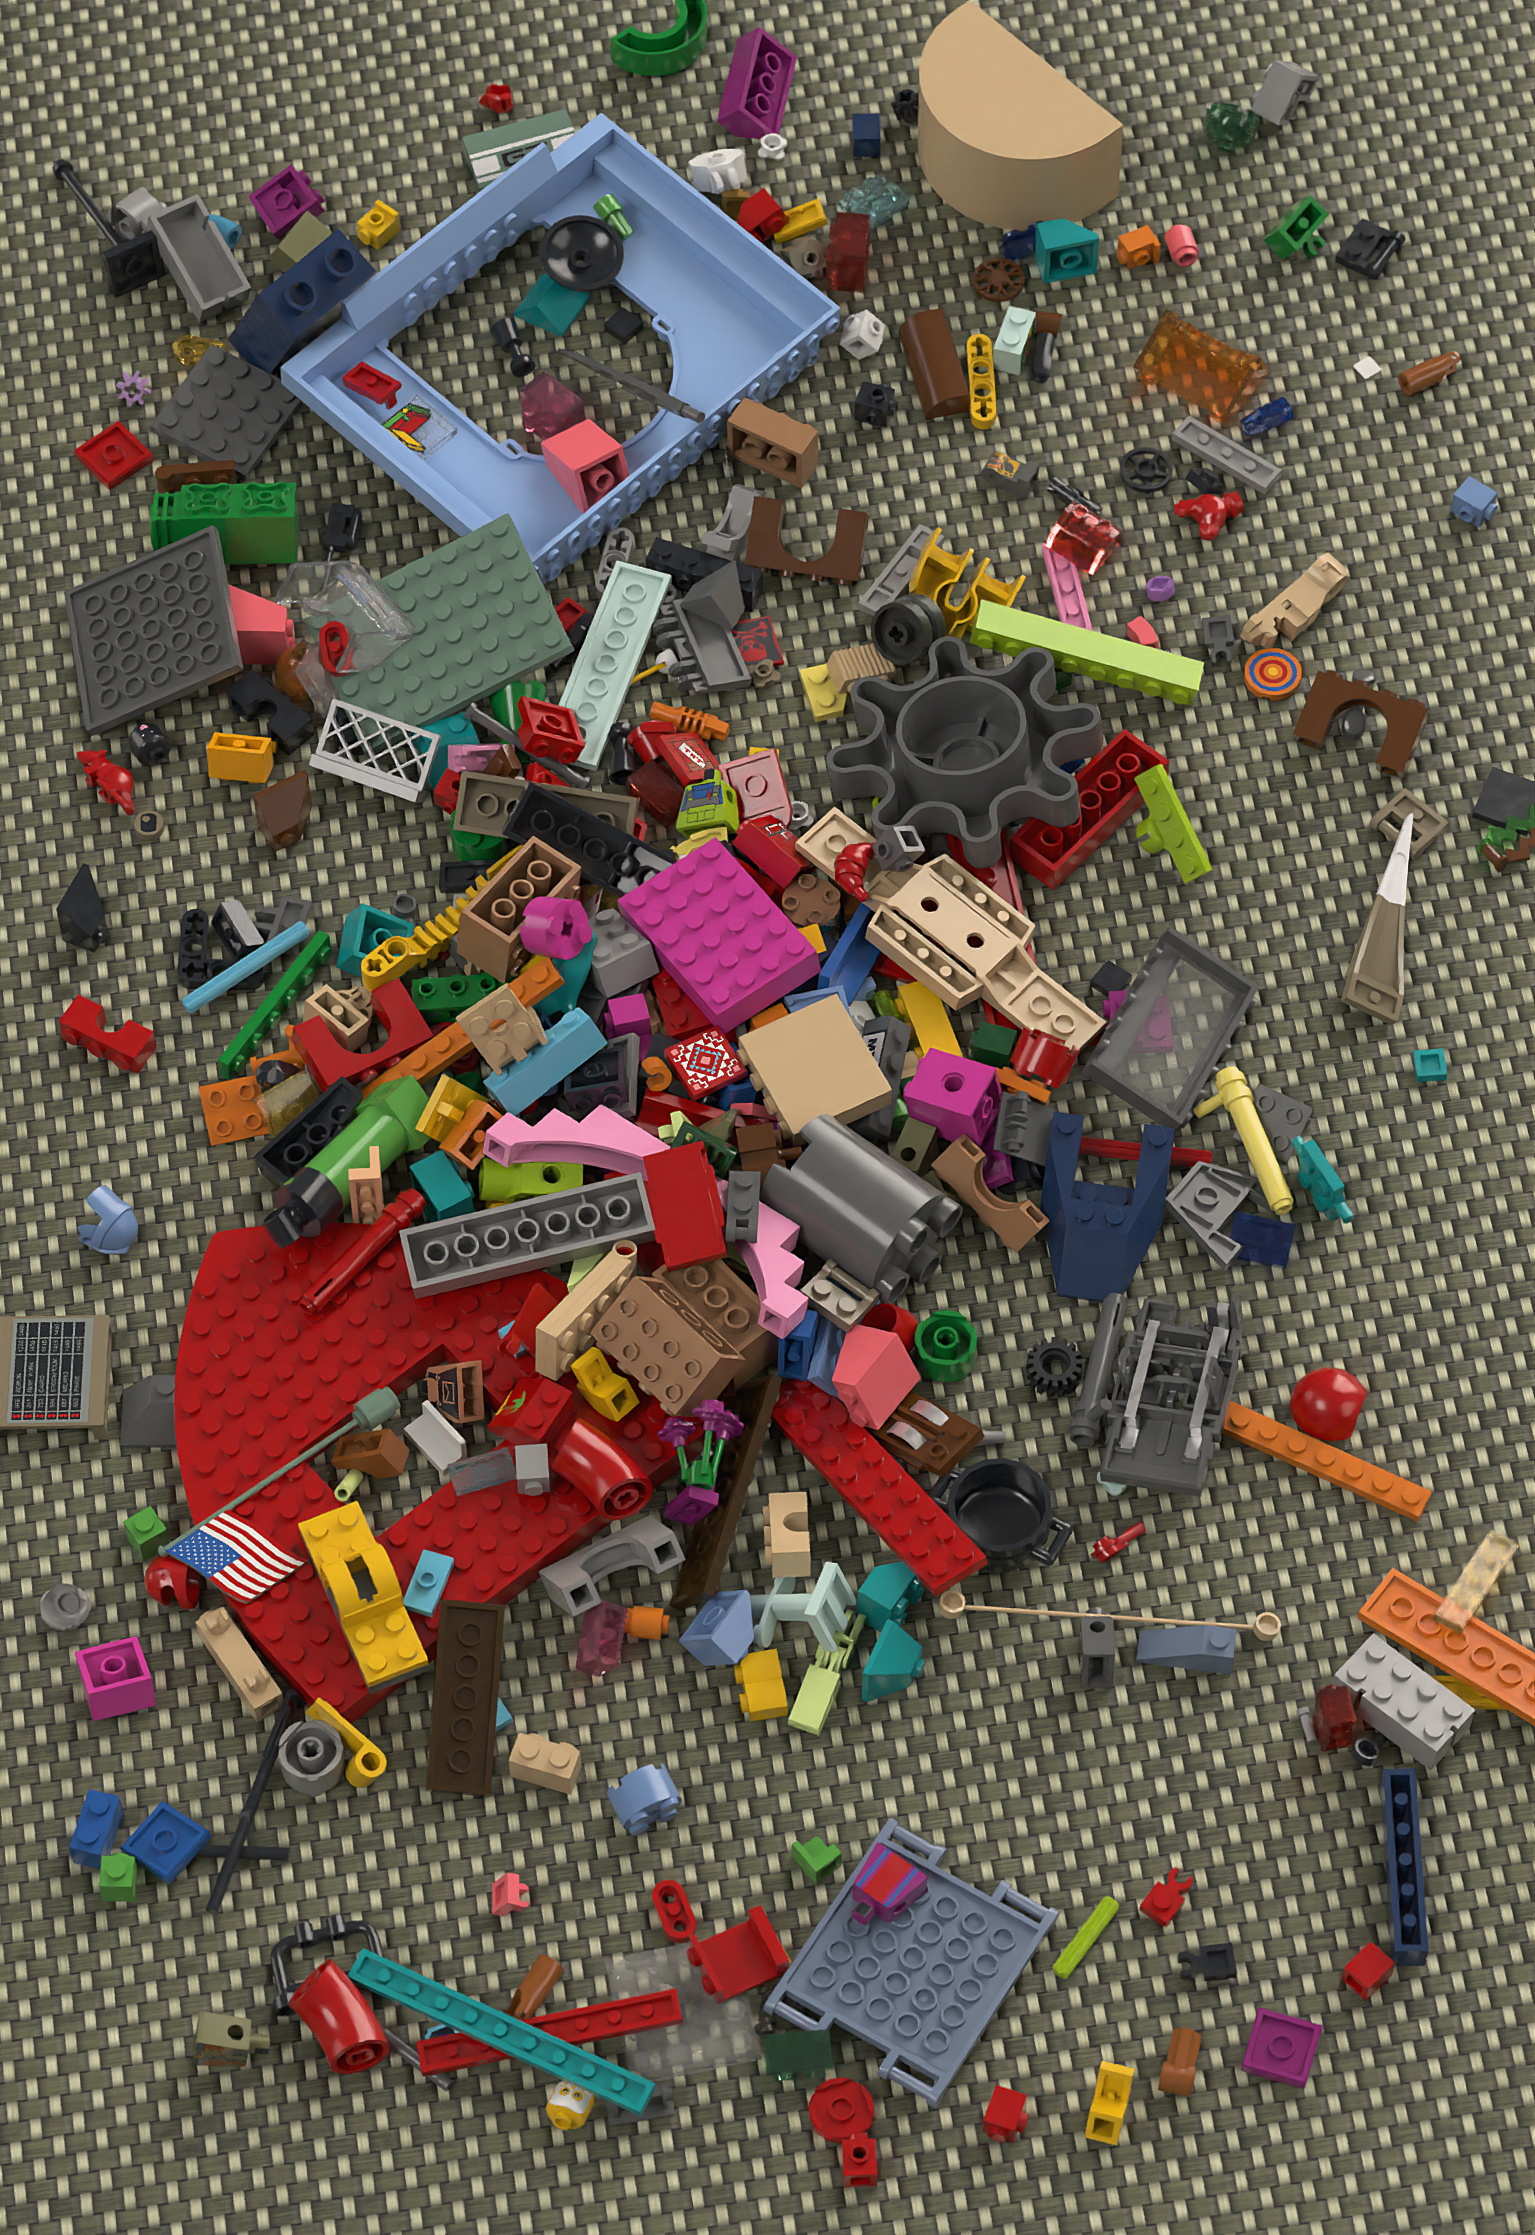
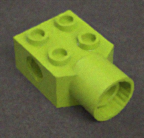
[479,1157,583,1203]

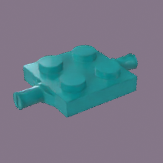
[1290,1136,1355,1224]

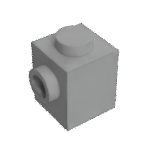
[515,1444,550,1496]

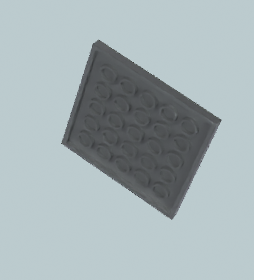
[64,525,243,736]

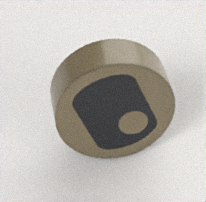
[134,811,164,841]

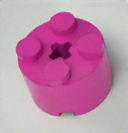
[520,896,592,960]

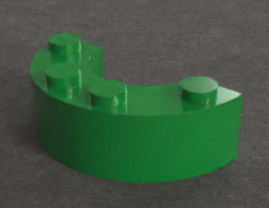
[610,0,708,76]

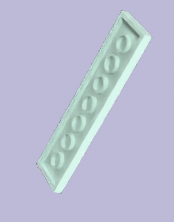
[559,561,671,771]

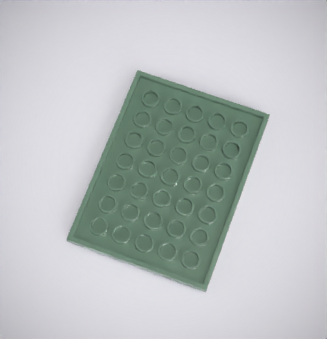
[304,513,575,758]

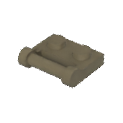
[1369,788,1449,861]
[800,1259,881,1333]

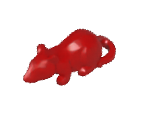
[77,749,135,817]

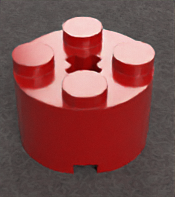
[1010,1026,1080,1089]

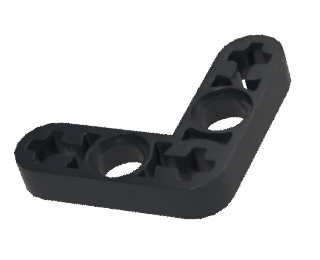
[177,908,265,991]

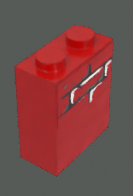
[732,815,817,889]

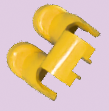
[909,527,1026,639]

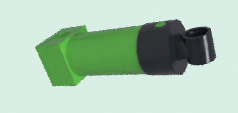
[261,1075,430,1248]

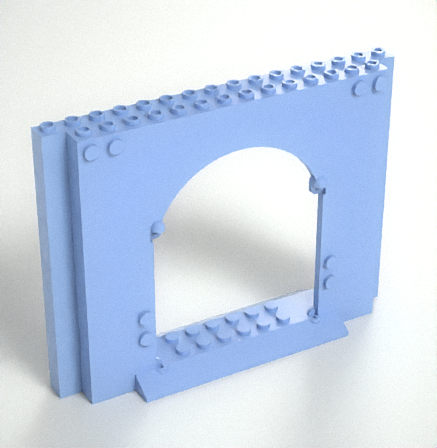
[281,113,840,585]

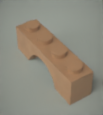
[931,1133,1050,1253]

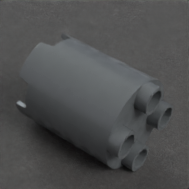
[759,1114,963,1304]

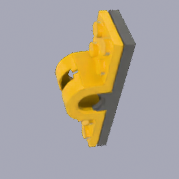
[298,1501,430,1694]

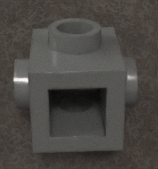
[872,826,925,872]

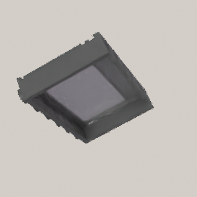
[1081,926,1259,1130]

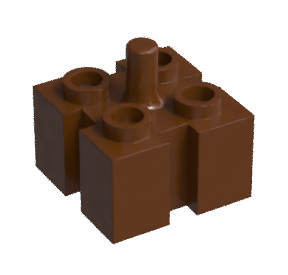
[736,1123,802,1190]

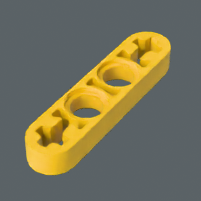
[966,334,996,429]

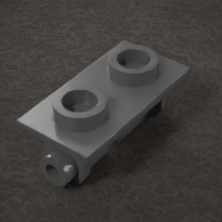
[605,2083,675,2127]

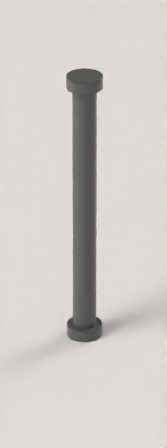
[463,702,591,789]

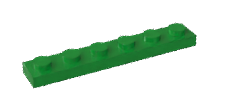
[218,930,332,1080]

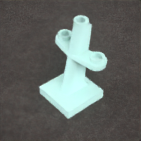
[750,1562,857,1653]

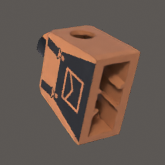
[422,1360,484,1423]

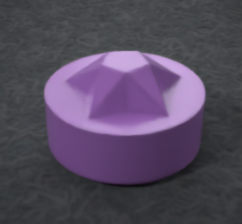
[1145,576,1175,601]

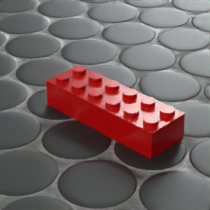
[1009,729,1169,891]

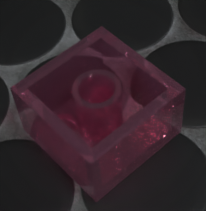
[520,371,585,441]

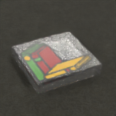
[381,394,457,461]

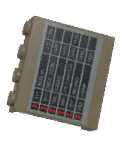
[0,1315,113,1440]

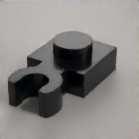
[1177,1942,1237,1982]

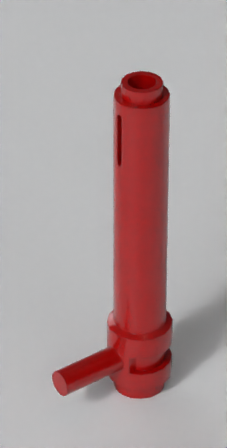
[298,1188,426,1315]

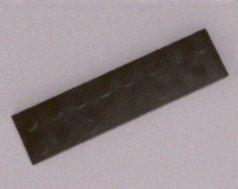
[669,1373,782,1610]

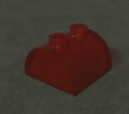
[1045,501,1123,575]

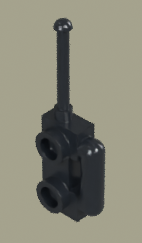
[318,503,363,591]

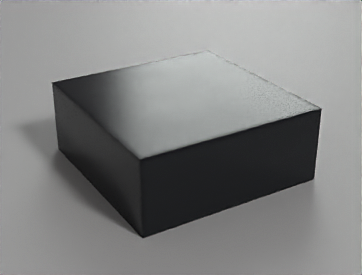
[604,307,644,344]
[1090,960,1132,997]

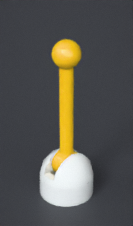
[631,649,678,685]

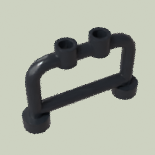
[270,1915,385,2017]

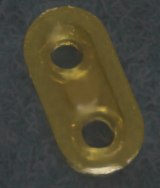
[172,335,228,366]

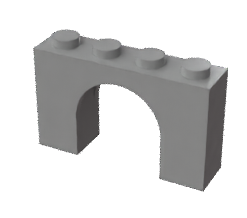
[538,1515,685,1617]

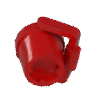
[626,720,677,767]

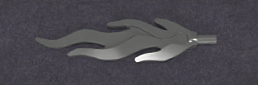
[557,348,705,423]

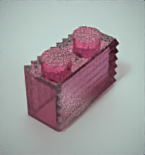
[575,1600,628,1677]

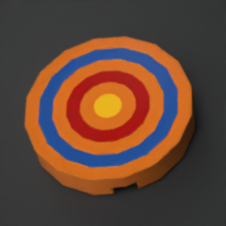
[1244,648,1302,701]

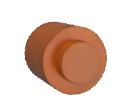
[623,1605,670,1640]

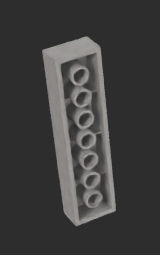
[399,1172,656,1299]

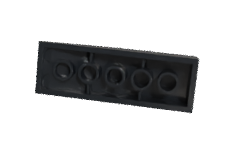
[500,779,678,897]

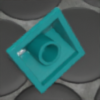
[514,273,590,337]

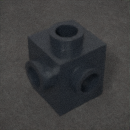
[854,381,899,428]

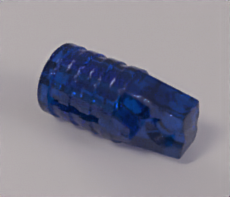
[1240,396,1293,436]

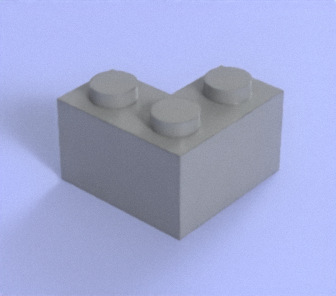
[1251,61,1320,125]

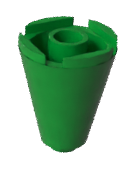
[488,679,546,763]

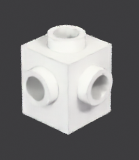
[840,309,885,360]

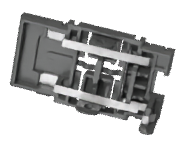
[1100,1293,1244,1497]

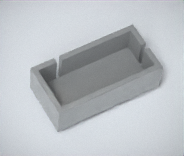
[146,194,251,323]
[1329,1634,1475,1770]

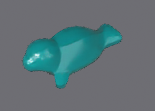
[532,931,598,1018]

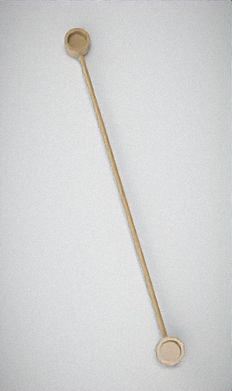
[938,1590,1281,1641]

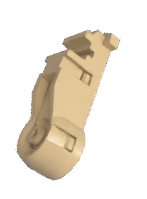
[1240,553,1349,648]

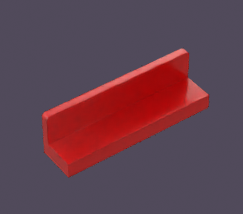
[636,1087,764,1154]

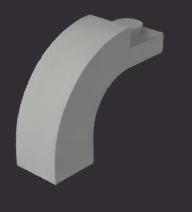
[702,484,766,561]

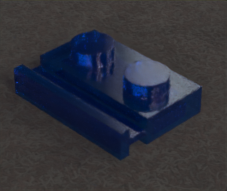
[1230,1211,1296,1269]

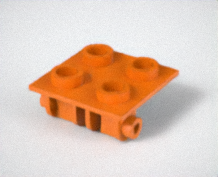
[198,1075,270,1146]

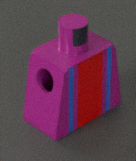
[851,1842,928,1925]

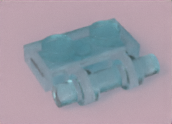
[837,173,910,232]

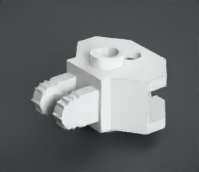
[688,149,747,194]

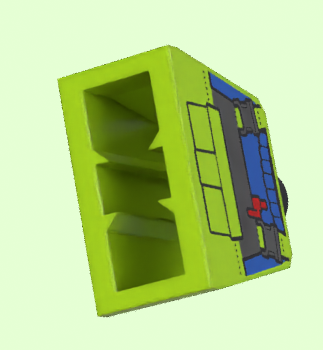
[676,769,739,839]

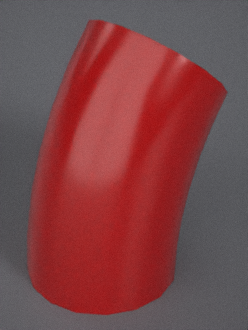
[551,1418,653,1521]
[288,1958,390,2074]

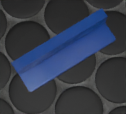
[817,902,882,1007]

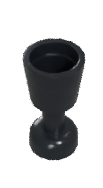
[490,318,536,377]
[609,722,638,786]

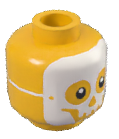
[546,2081,594,2130]

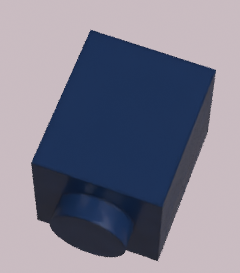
[852,113,881,157]

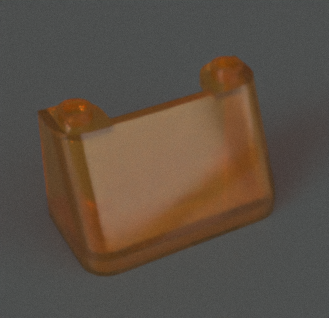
[1133,309,1270,424]

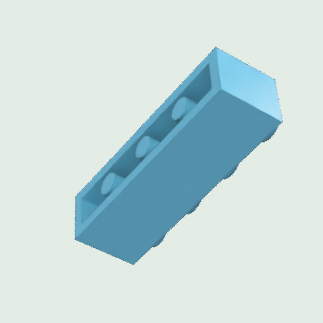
[483,1007,608,1116]

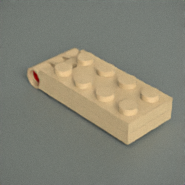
[536,1240,637,1381]

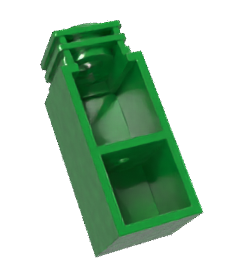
[149,482,300,564]

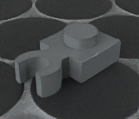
[1202,615,1234,667]

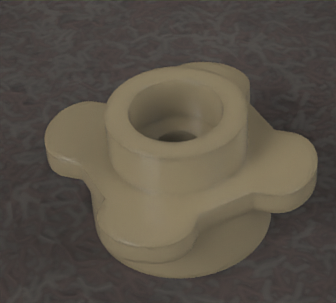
[747,659,780,689]

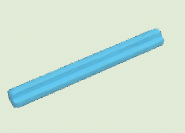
[182,921,310,1013]

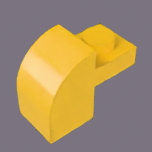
[570,1347,640,1422]
[1084,2061,1134,2145]

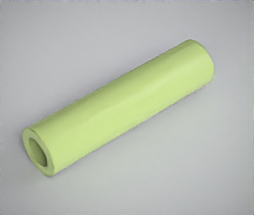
[335,1469,363,1501]

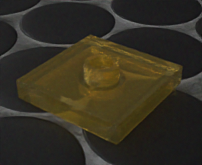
[253,1070,320,1138]

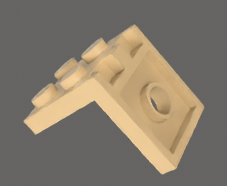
[456,983,548,1076]

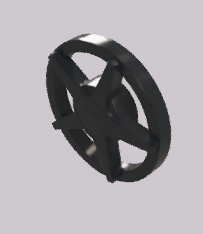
[1119,447,1173,494]

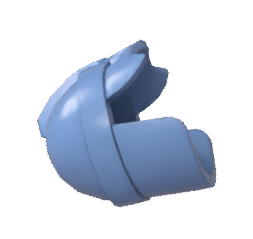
[77,1185,138,1255]

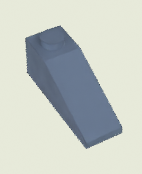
[1136,1625,1237,1674]

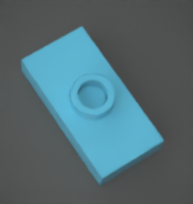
[403,1549,454,1618]

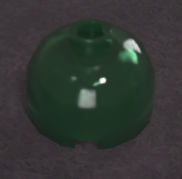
[1204,103,1260,153]

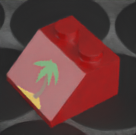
[487,1378,574,1449]

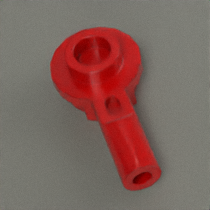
[1091,1522,1146,1564]

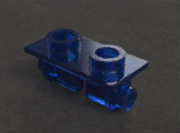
[997,220,1043,261]

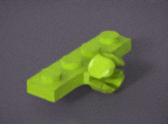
[1134,764,1213,884]

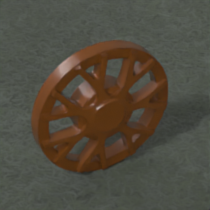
[973,257,1025,302]

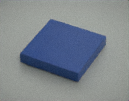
[120,1801,212,1885]

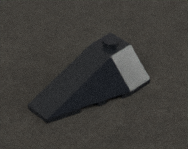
[253,1076,363,1189]

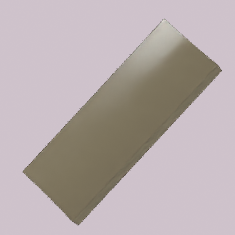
[453,771,640,838]

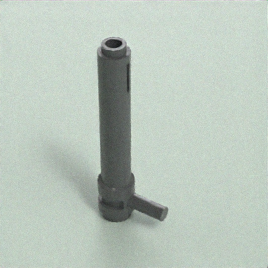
[1069,1293,1128,1447]

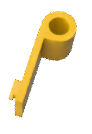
[305,1697,386,1788]

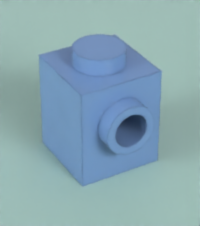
[1451,476,1498,528]

